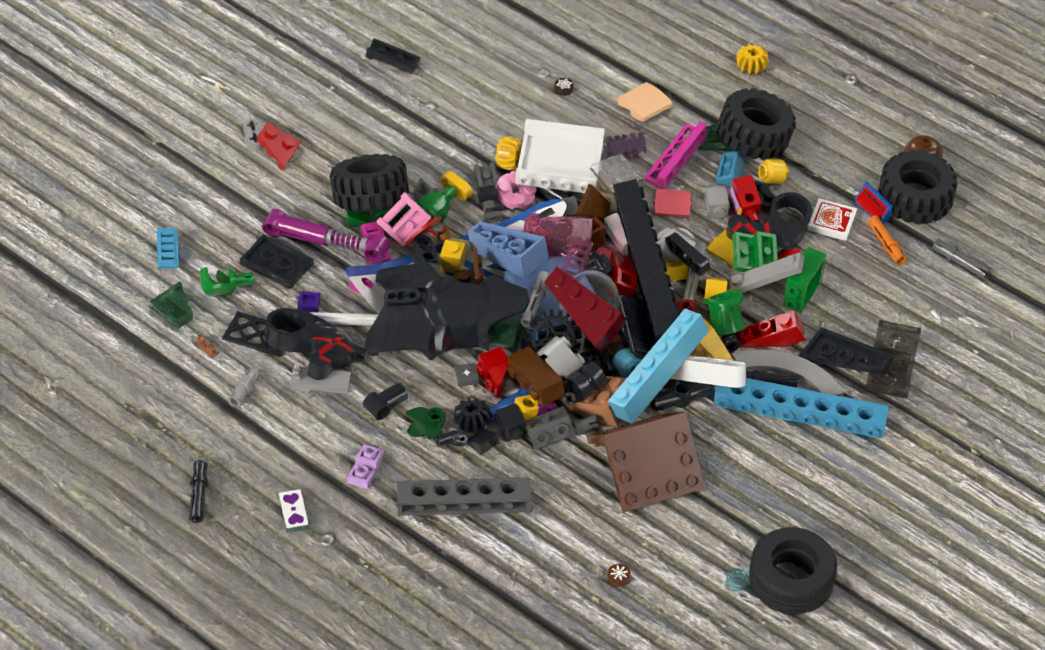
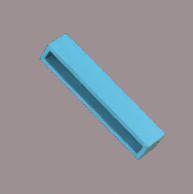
[608,309,709,424]

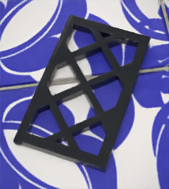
[222,311,296,357]

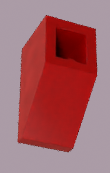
[476,347,509,398]

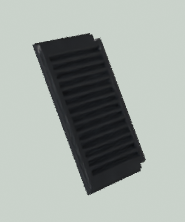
[617,295,656,359]

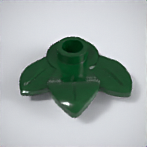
[406,407,446,440]

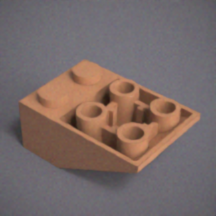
[558,376,627,426]

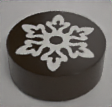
[554,78,574,95]

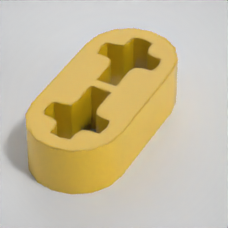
[440,170,473,201]

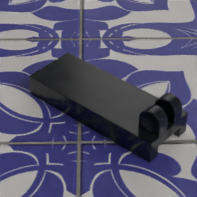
[366,38,421,75]

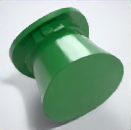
[702,289,747,336]

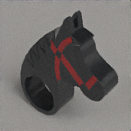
[726,192,812,256]
[264,308,366,380]

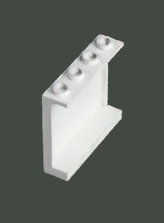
[515,119,605,193]

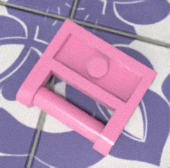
[376,192,431,247]

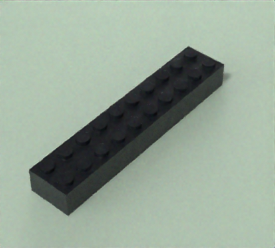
[613,179,680,343]

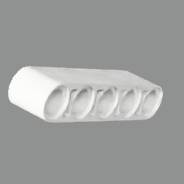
[670,355,746,387]

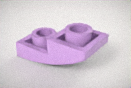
[347,444,384,489]

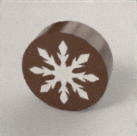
[608,563,631,587]

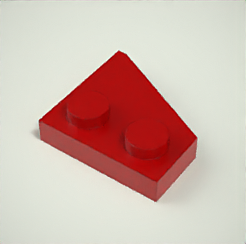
[257,122,301,171]

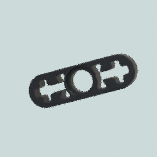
[665,232,711,276]

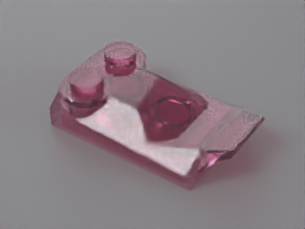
[523,213,593,256]

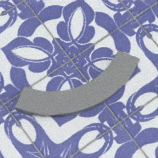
[731,349,845,397]

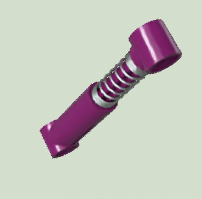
[262,209,391,263]

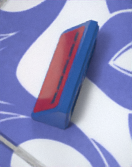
[854,182,893,223]

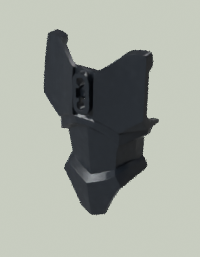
[365,262,530,361]

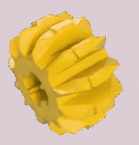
[736,43,769,75]
[495,136,522,170]

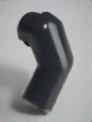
[435,430,468,447]

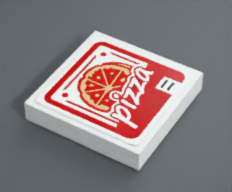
[808,198,857,241]

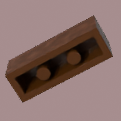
[507,347,565,406]

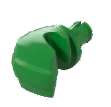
[417,185,457,229]
[199,267,254,297]

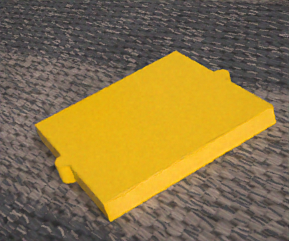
[706,229,734,267]

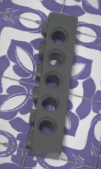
[397,477,531,516]

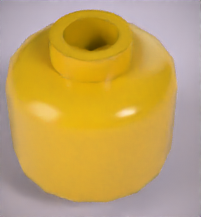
[758,159,789,185]

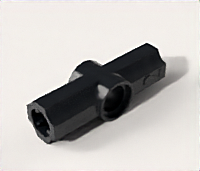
[650,380,715,411]

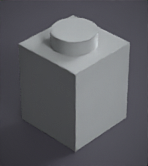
[704,187,729,219]

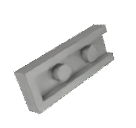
[291,365,351,394]

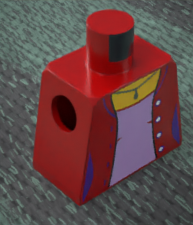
[728,175,762,223]

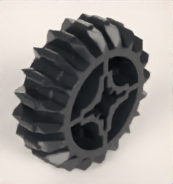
[525,309,582,359]

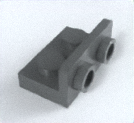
[526,406,575,449]

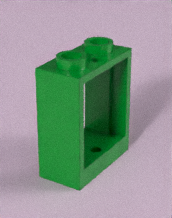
[783,247,827,313]

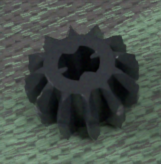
[454,397,491,433]

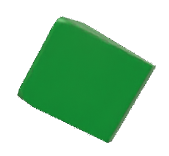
[345,210,368,227]

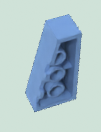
[468,221,549,279]

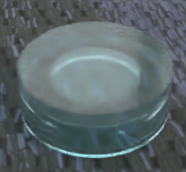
[725,568,749,592]

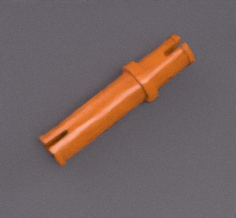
[867,215,907,266]

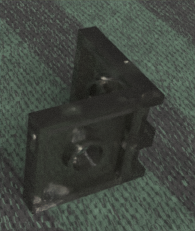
[865,320,922,399]

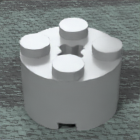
[537,336,585,385]

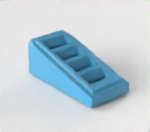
[157,227,179,269]

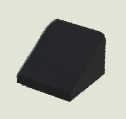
[468,429,498,454]

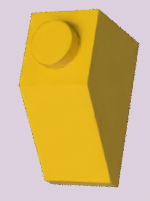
[440,238,471,273]
[704,277,727,304]

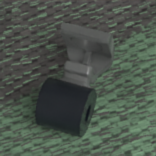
[477,185,502,223]

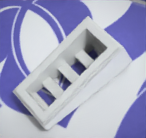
[604,213,628,256]

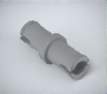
[228,369,259,407]

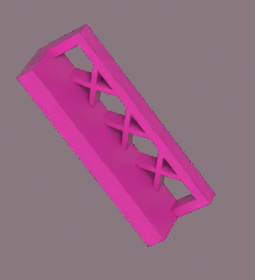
[644,121,707,189]

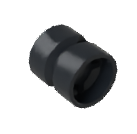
[566,361,608,401]

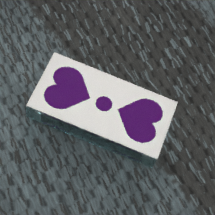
[279,489,309,533]

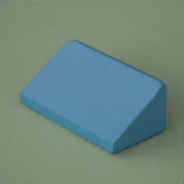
[715,151,746,186]

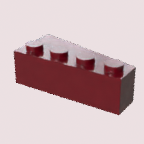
[544,266,627,353]

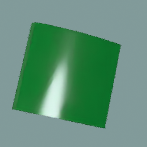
[732,231,778,272]

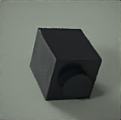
[495,404,526,442]

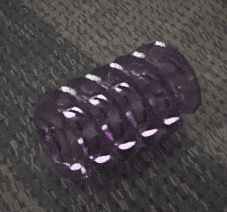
[603,132,646,161]

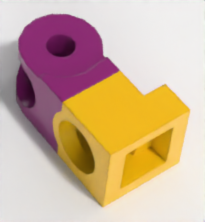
[514,395,557,421]

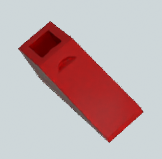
[607,251,637,301]
[736,310,806,348]

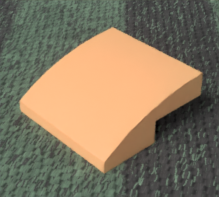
[617,82,673,122]

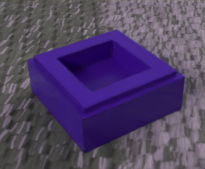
[297,291,321,313]

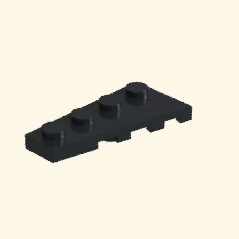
[799,327,894,375]

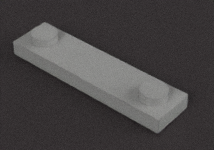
[729,252,804,292]

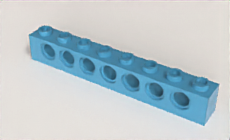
[713,378,889,439]

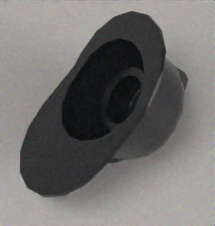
[574,252,612,288]

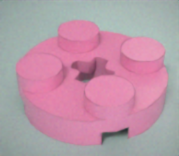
[495,171,536,210]

